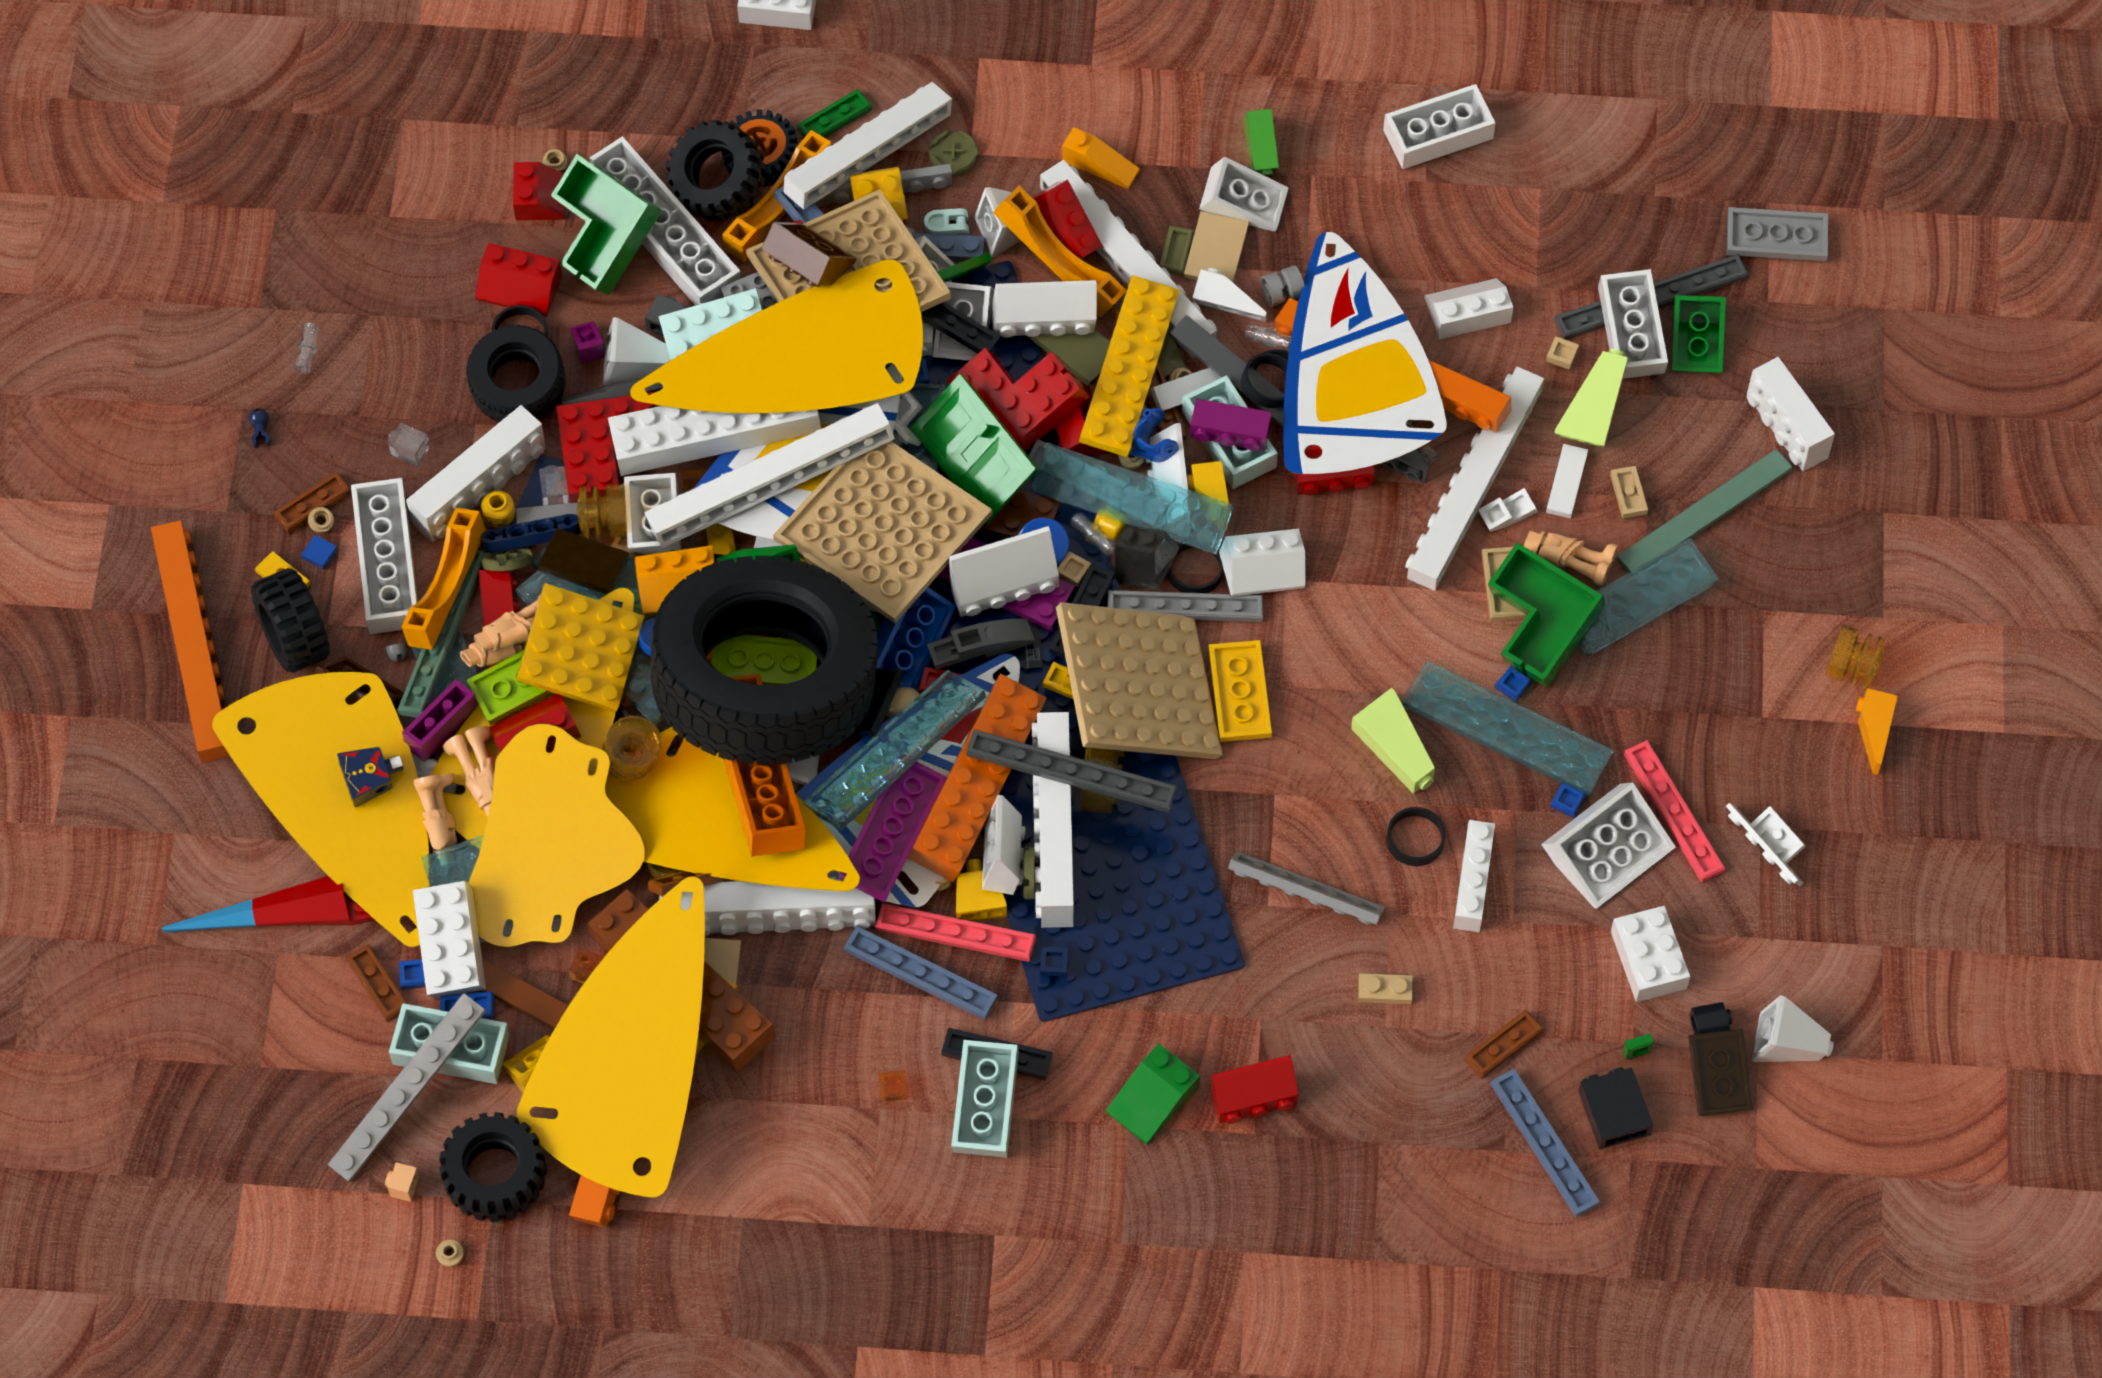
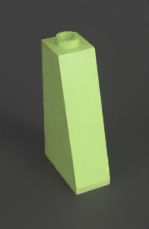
[1554,348,1628,448]
[1351,688,1435,794]

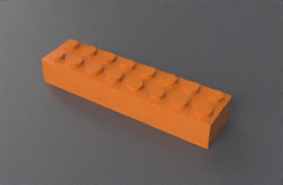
[907,673,1047,882]
[724,674,805,857]

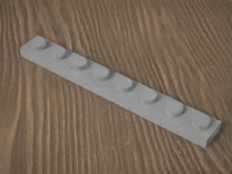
[327,993,486,1182]

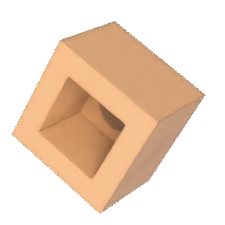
[385,1162,420,1202]

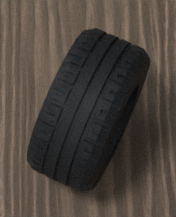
[466,325,565,422]

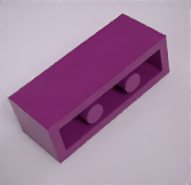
[1190,399,1272,451]
[402,680,477,762]

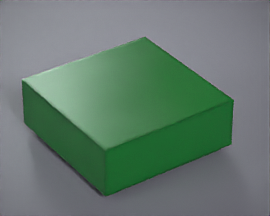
[1623,1033,1654,1060]

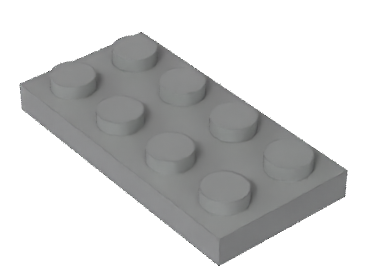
[1726,207,1828,261]

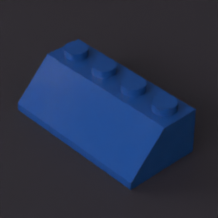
[877,587,956,690]

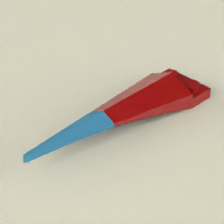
[162,876,375,932]

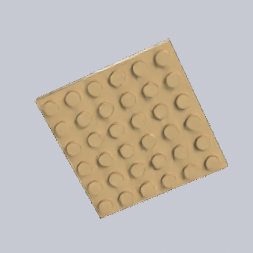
[746,189,951,312]
[773,441,992,623]
[1056,602,1223,759]

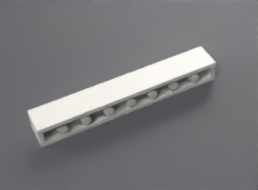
[784,82,952,210]

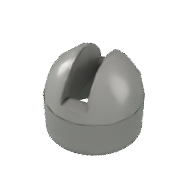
[385,642,407,662]

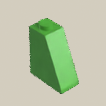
[1243,109,1279,176]

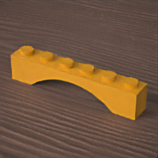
[722,130,831,262]
[993,185,1127,318]
[401,508,486,650]

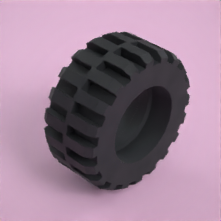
[666,120,766,220]
[251,568,330,673]
[439,1112,547,1222]

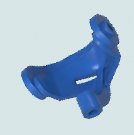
[1130,408,1179,463]

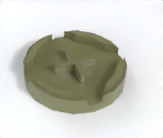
[929,130,978,176]
[482,547,533,571]
[1024,846,1034,900]

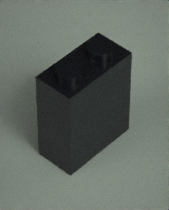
[1578,1067,1653,1150]

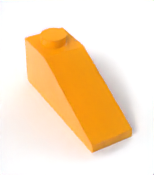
[1062,127,1140,190]
[1855,688,1898,775]

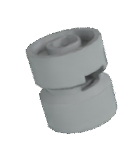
[1261,265,1305,307]

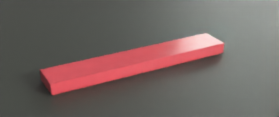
[1624,740,1726,883]
[875,903,1037,962]

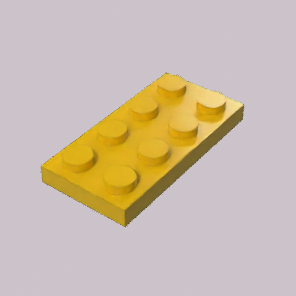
[1208,640,1272,742]

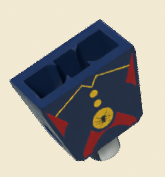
[337,747,404,807]

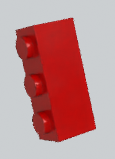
[1032,180,1103,272]
[475,243,562,317]
[1054,381,1111,458]
[1294,445,1375,495]
[489,694,582,753]
[1211,1055,1298,1124]

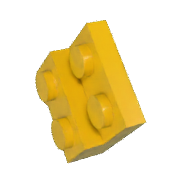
[849,167,908,222]

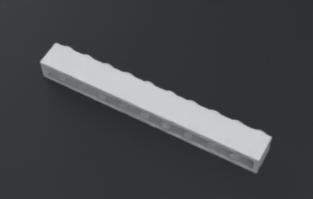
[1040,160,1217,359]
[1405,367,1544,591]
[644,403,895,549]

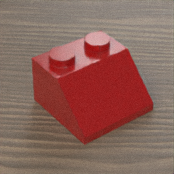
[513,162,566,220]

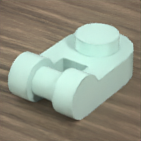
[924,208,970,235]

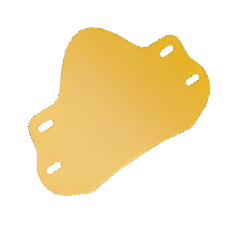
[468,724,645,947]

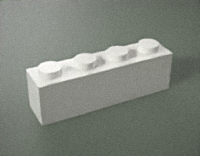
[1453,820,1495,932]

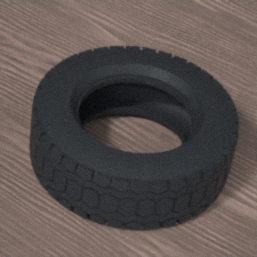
[651,556,878,765]

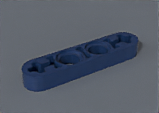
[481,514,582,553]

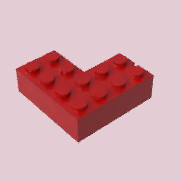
[947,348,1090,452]
[556,392,659,503]

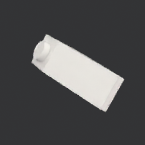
[1193,268,1267,322]

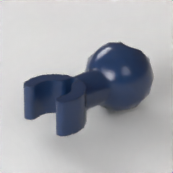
[249,408,271,448]

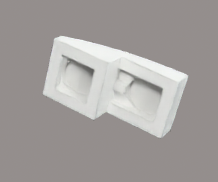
[1478,488,1538,532]

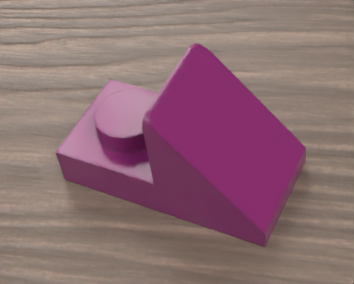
[570,321,605,363]

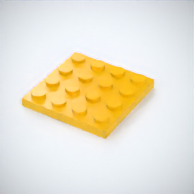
[516,583,644,713]

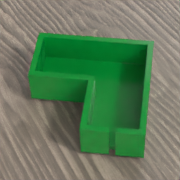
[551,154,662,295]
[1488,542,1606,688]

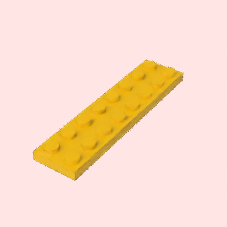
[1079,275,1180,457]

